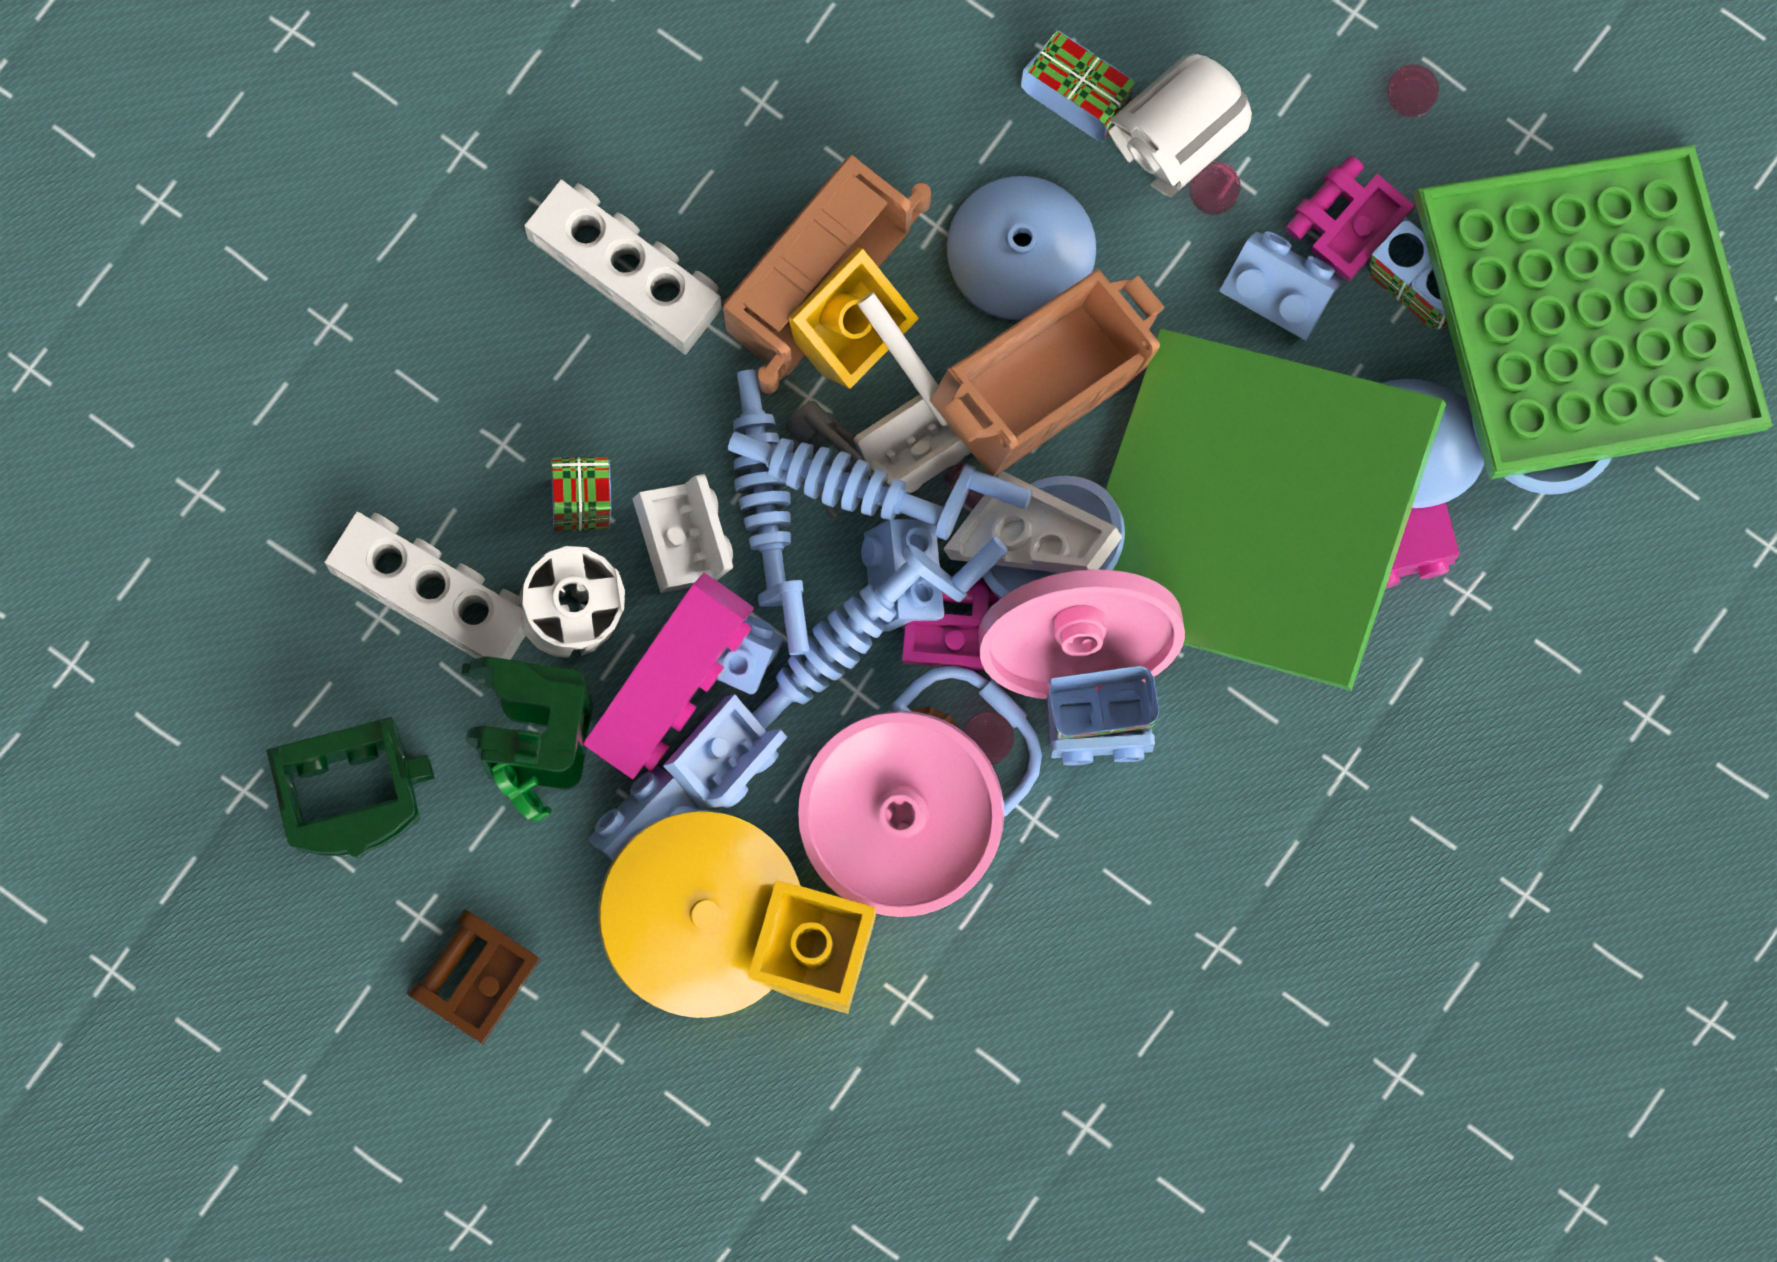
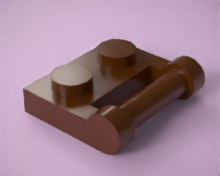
[406,909,540,1045]

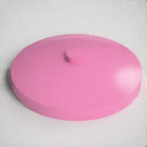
[978,570,1185,699]
[798,711,1004,917]

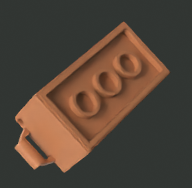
[723,155,931,394]
[930,268,1164,477]

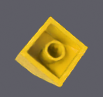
[788,247,919,389]
[747,879,876,1014]

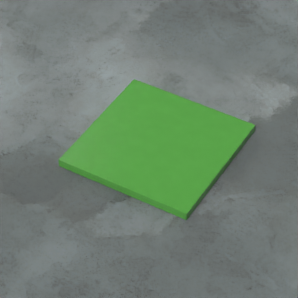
[1414,145,1773,480]
[1106,328,1446,691]

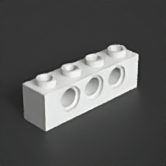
[524,180,722,355]
[325,511,526,660]

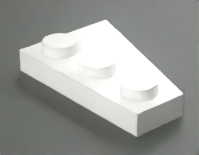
[944,471,1123,573]

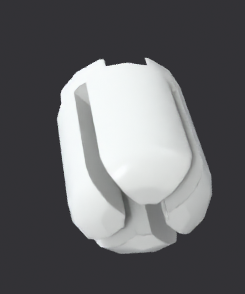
[1108,53,1252,197]
[519,546,625,658]

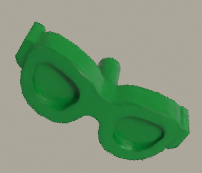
[492,763,552,822]

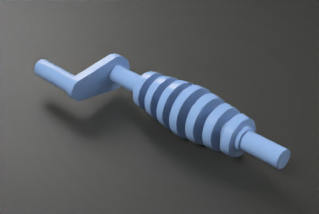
[733,369,810,655]
[728,432,1032,540]
[752,537,1008,729]

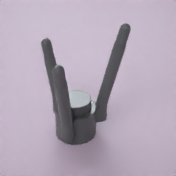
[786,401,861,519]

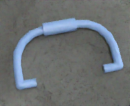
[892,665,1042,817]

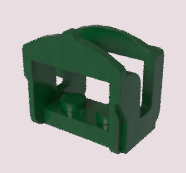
[461,656,593,790]
[266,717,435,858]

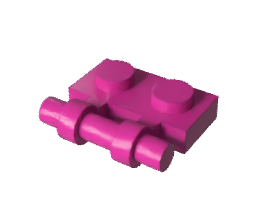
[1285,155,1415,283]
[902,580,1000,671]

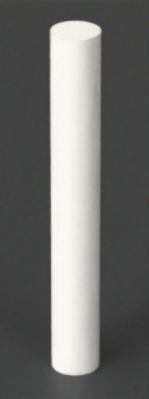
[857,292,948,426]

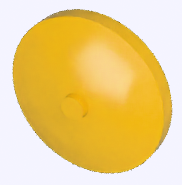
[598,811,800,1017]

